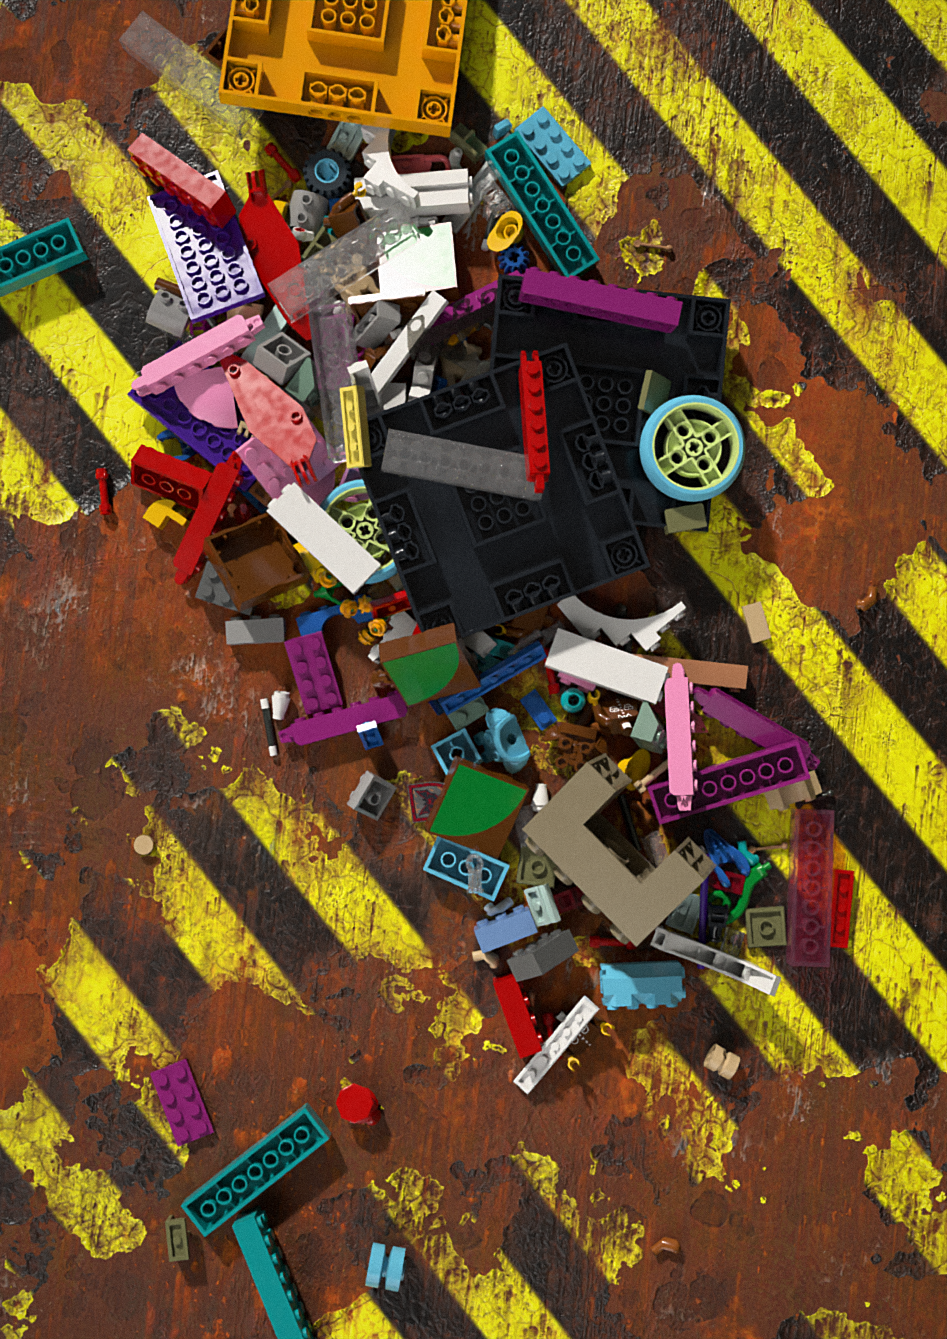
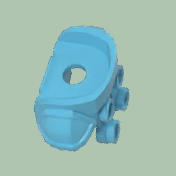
[474,708,531,774]

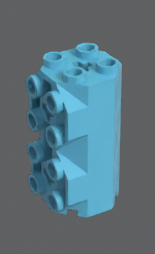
[600,960,686,1010]

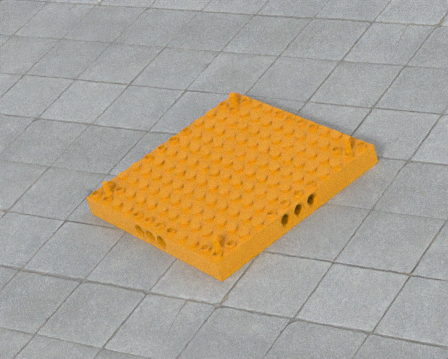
[218,0,468,138]

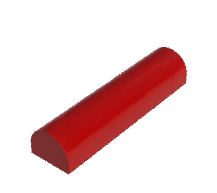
[368,590,412,619]

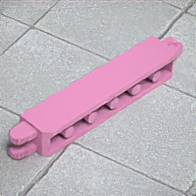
[131,315,265,397]
[664,663,698,811]

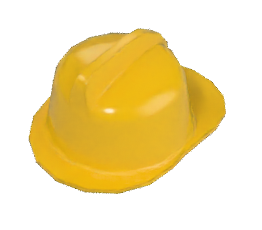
[487,211,524,252]
[618,749,650,791]

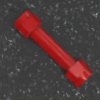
[264,142,302,184]
[95,468,112,516]
[544,648,560,695]
[589,935,636,949]
[542,1012,563,1061]

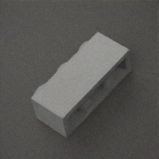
[354,300,402,350]
[225,615,287,645]

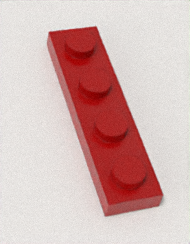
[827,869,855,948]

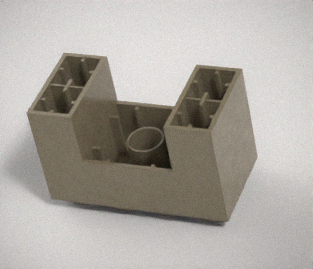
[522,753,717,947]

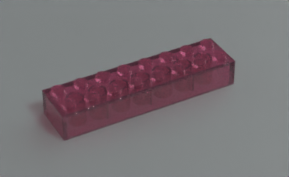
[786,808,834,967]

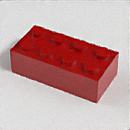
[131,444,213,511]
[493,971,544,1059]

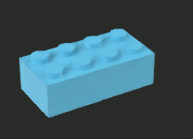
[423,836,510,901]

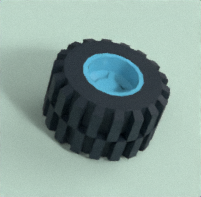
[303,147,352,201]

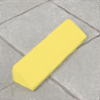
[339,385,372,469]

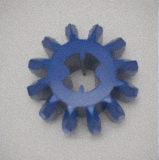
[498,243,530,274]

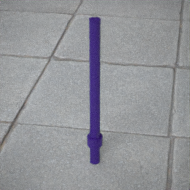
[697,853,710,969]

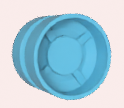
[365,1242,407,1292]

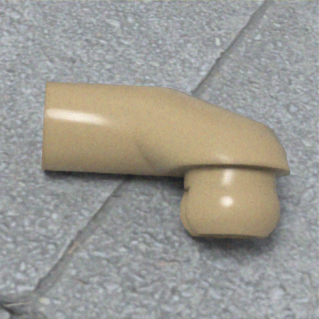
[472,950,500,968]

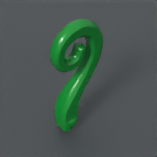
[708,862,772,925]

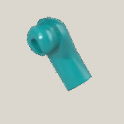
[737,840,759,866]

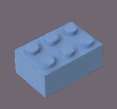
[474,905,538,953]

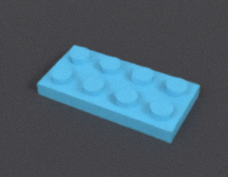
[514,106,591,189]

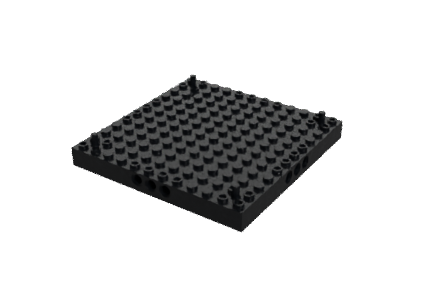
[489,274,731,534]
[342,342,650,638]

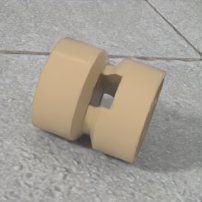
[704,1044,740,1080]

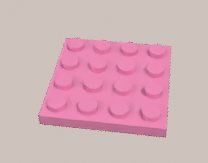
[235,417,341,500]

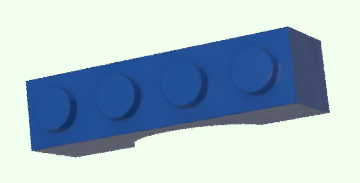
[296,593,374,636]

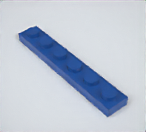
[438,640,547,715]

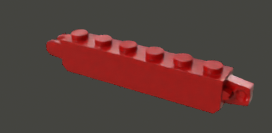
[519,351,550,493]
[173,451,244,585]

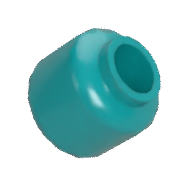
[560,688,586,713]

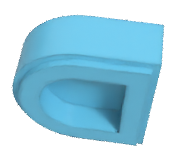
[492,119,512,139]

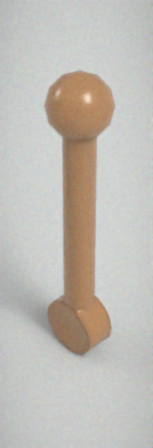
[271,180,292,199]
[634,240,673,252]
[748,842,789,854]

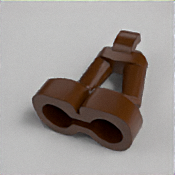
[371,669,396,689]

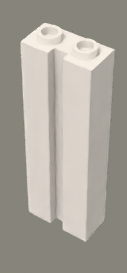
[354,169,474,221]
[267,483,381,594]
[544,628,670,705]

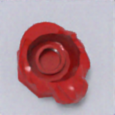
[336,1083,381,1126]

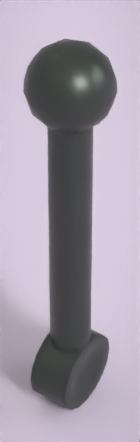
[795,790,834,808]

